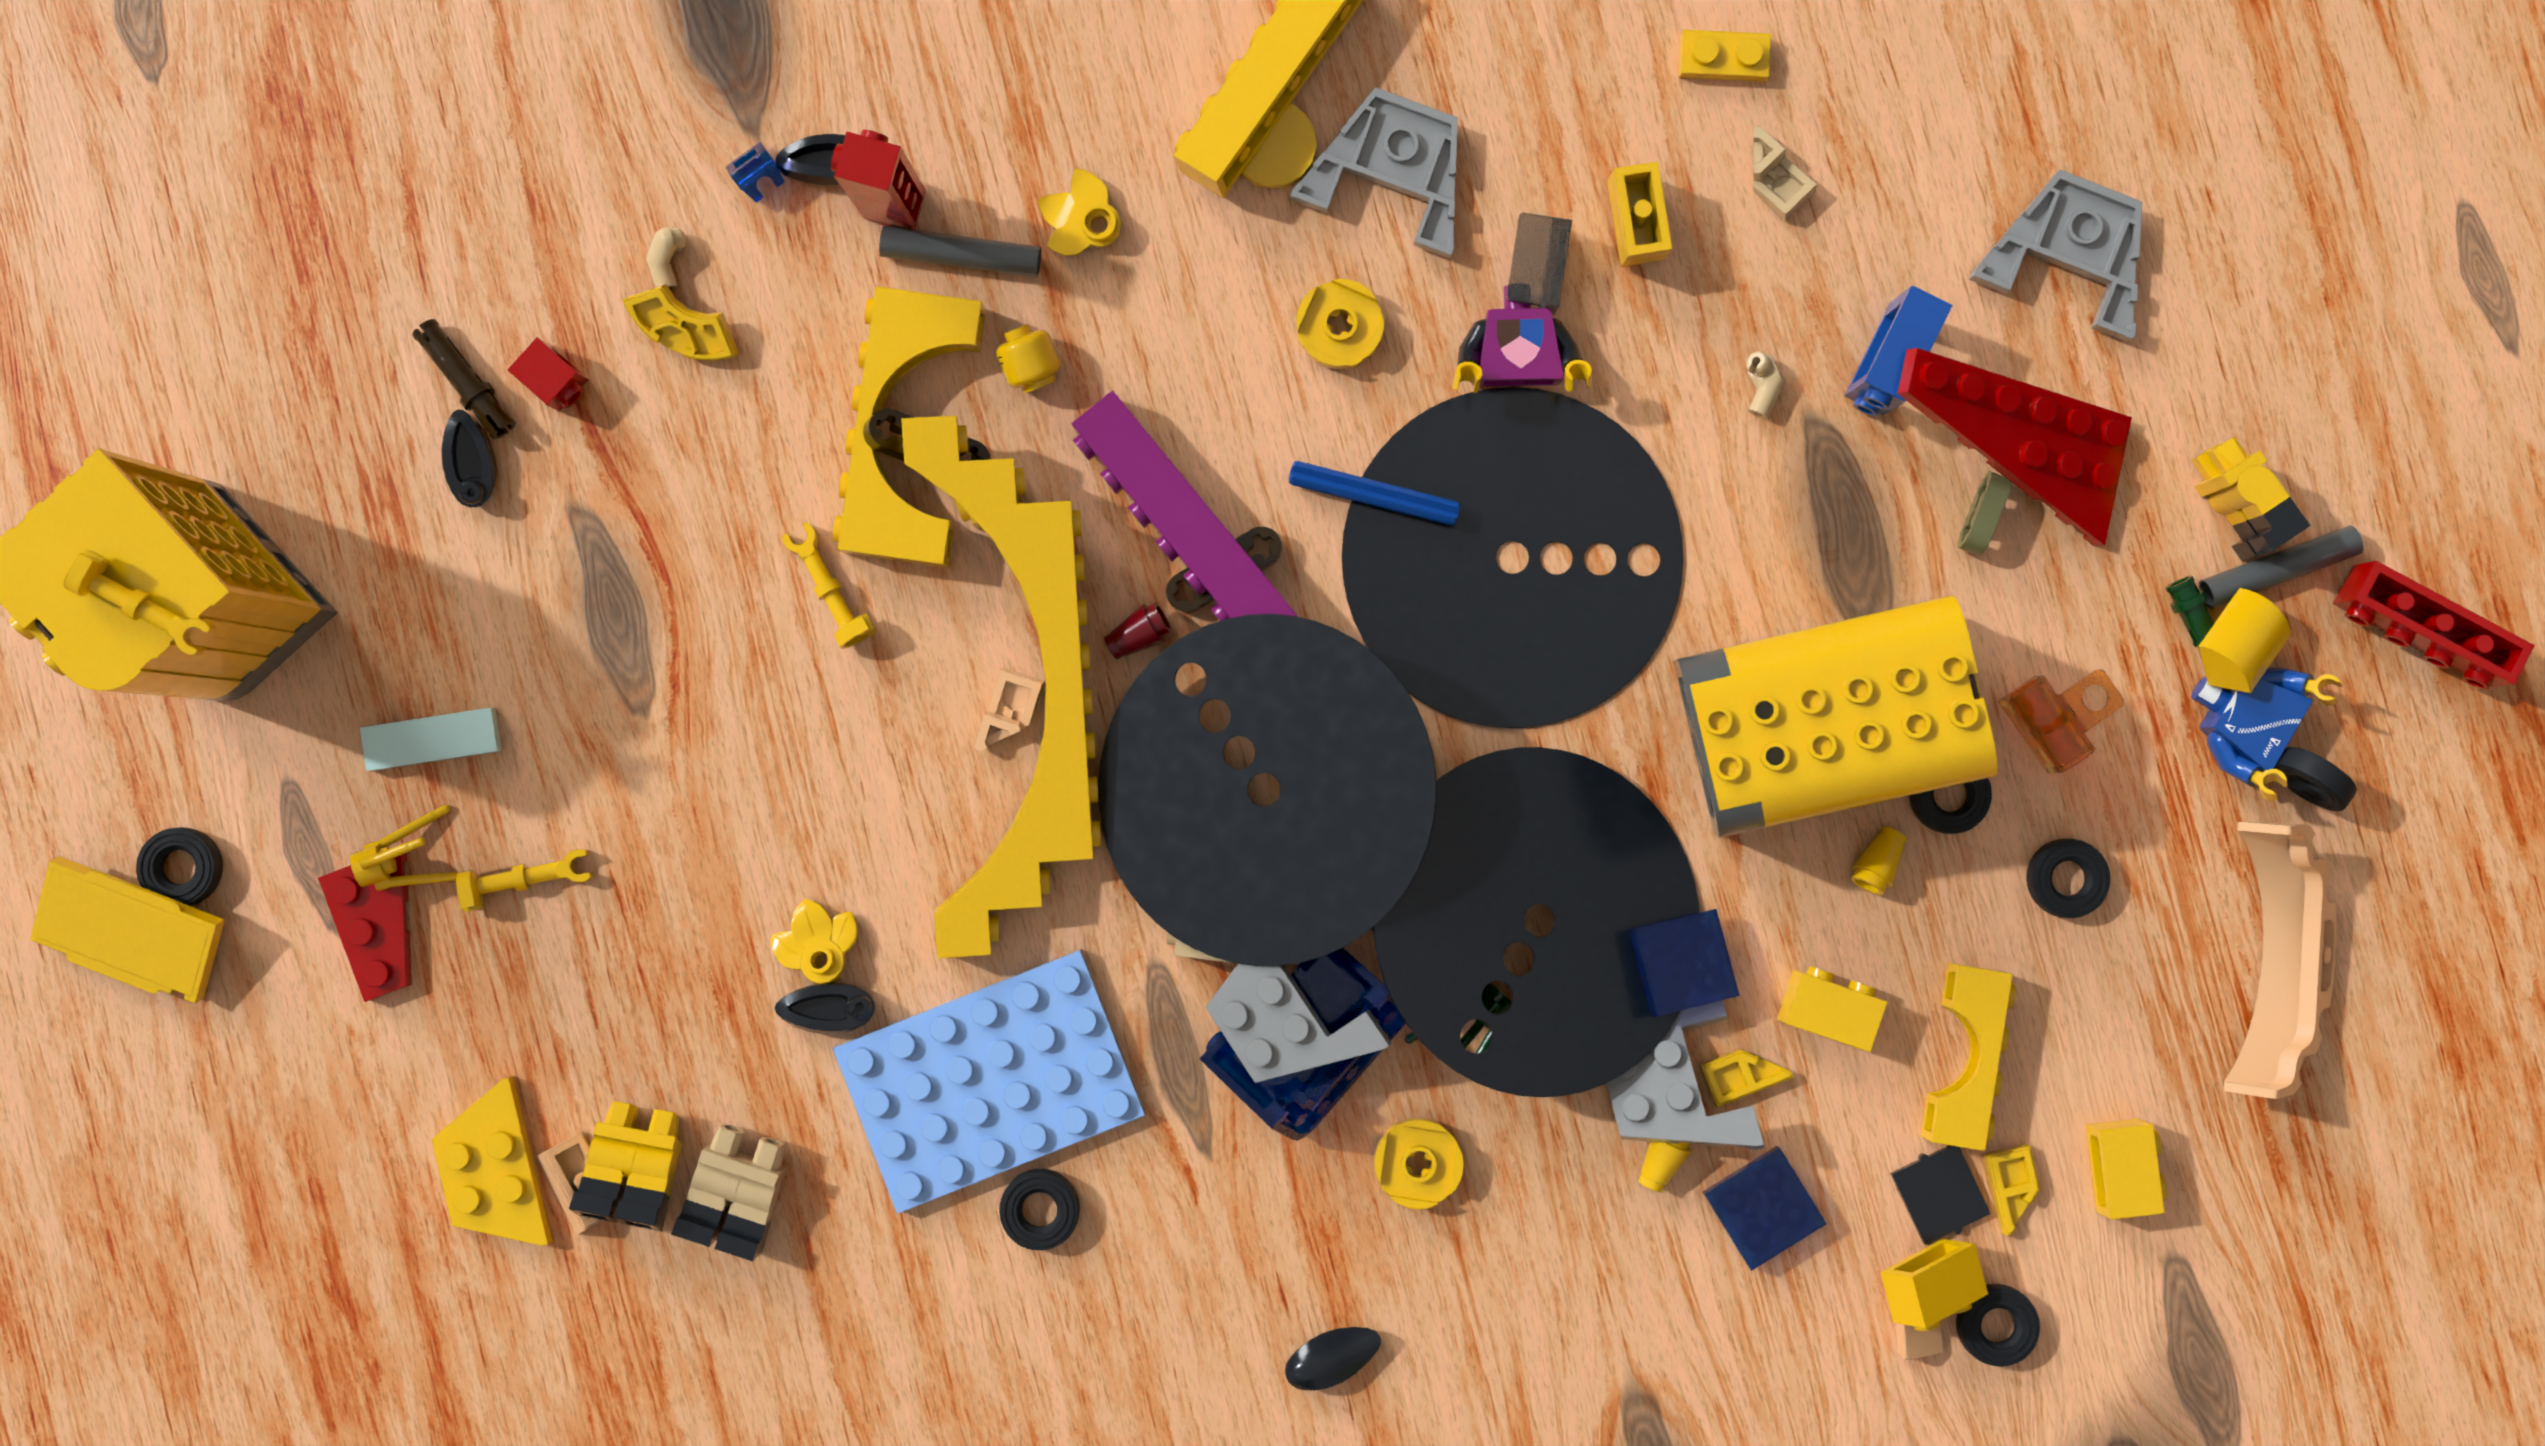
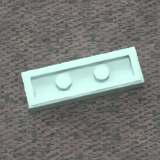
[360,708,502,771]

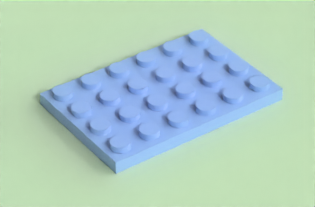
[833,949,1146,1214]

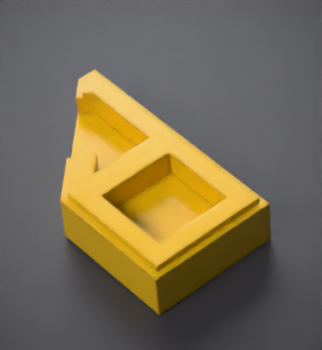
[1699,1048,1794,1107]
[1983,1144,2040,1236]

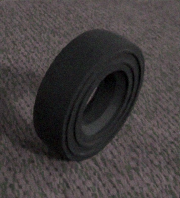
[2274,747,2357,812]
[1909,778,1992,834]
[136,827,223,906]
[2026,839,2110,918]
[999,1169,1080,1250]
[1956,1284,2040,1367]

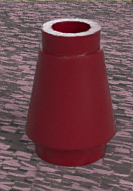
[1104,602,1173,660]

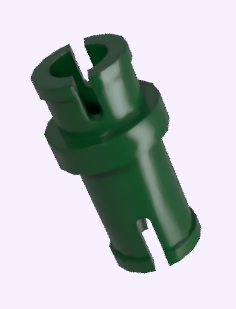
[2165,576,2214,647]

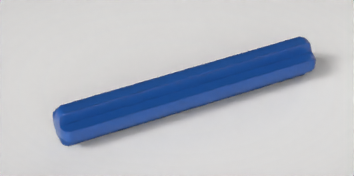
[1289,461,1461,526]

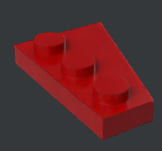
[318,853,412,1002]

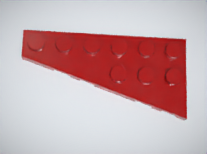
[1897,348,2132,546]

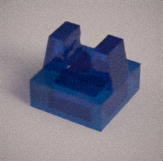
[725,141,784,203]

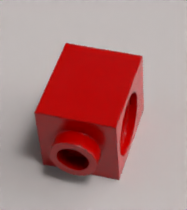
[508,337,589,412]

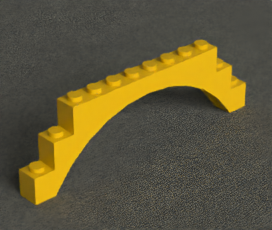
[901,415,1101,959]

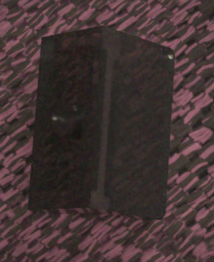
[1506,212,1572,315]

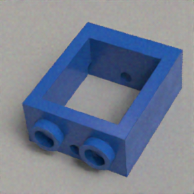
[1844,285,1953,416]

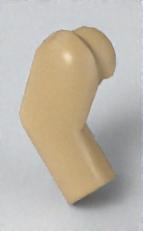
[646,227,686,291]
[1746,351,1784,419]

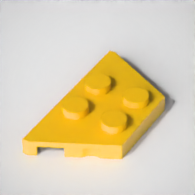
[432,1076,553,1246]

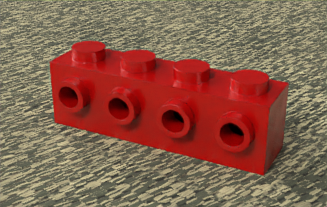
[831,129,926,230]
[2333,561,2535,690]

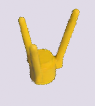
[350,805,457,891]

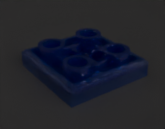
[1629,909,1740,1017]
[1702,1146,1827,1271]

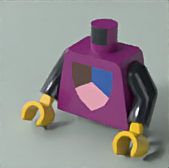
[1452,284,1592,393]

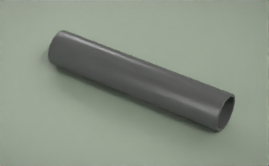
[879,226,1042,277]
[2199,525,2364,609]

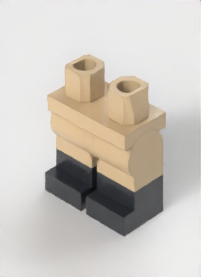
[671,1123,787,1262]

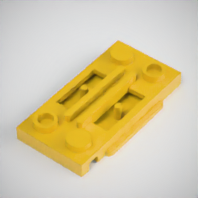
[30,856,225,1003]

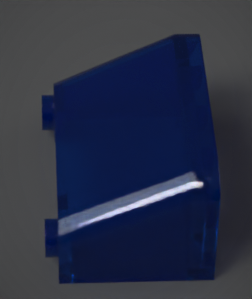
[1199,947,1406,1141]

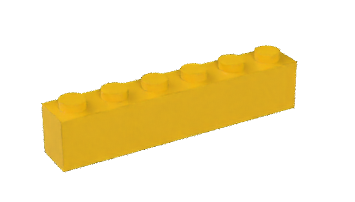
[1173,0,1363,199]

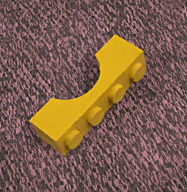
[1920,962,2016,1151]

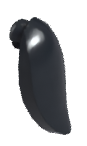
[775,134,845,185]
[441,410,496,507]
[775,982,875,1034]
[1285,1327,1381,1391]

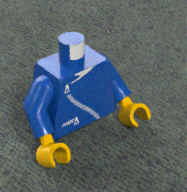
[2191,668,2343,801]

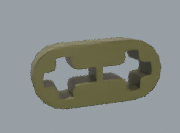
[1957,471,2012,557]

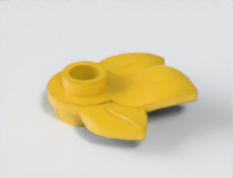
[1038,168,1121,256]
[770,899,858,985]

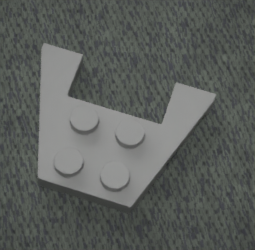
[1290,87,1458,259]
[1969,169,2142,342]
[1205,964,1392,1083]
[1606,978,1764,1150]

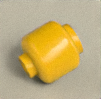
[996,324,1061,393]

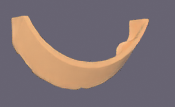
[2224,822,2337,1099]

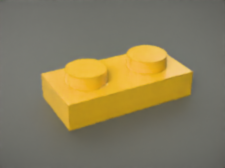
[1679,29,1771,82]

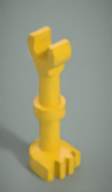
[782,522,877,649]
[64,550,217,655]
[456,849,594,912]

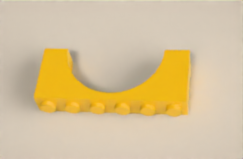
[833,286,986,568]

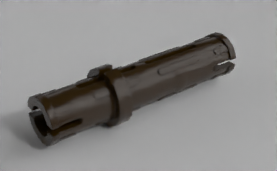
[412,319,516,439]

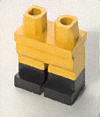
[2191,436,2311,561]
[569,1101,683,1232]

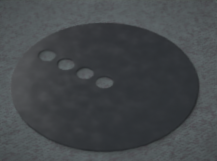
[1342,387,1683,728]
[1098,614,1437,966]
[1373,747,1701,1097]

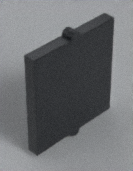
[1890,1145,1991,1245]

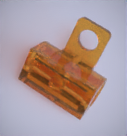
[1998,669,2124,773]

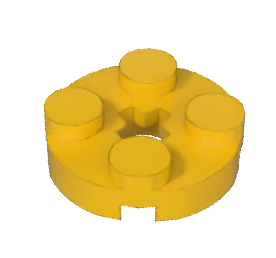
[1296,278,1384,369]
[1374,1118,1464,1209]

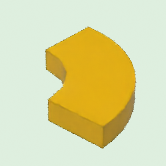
[622,284,740,361]

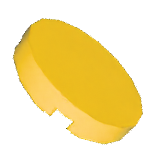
[1240,103,1317,189]

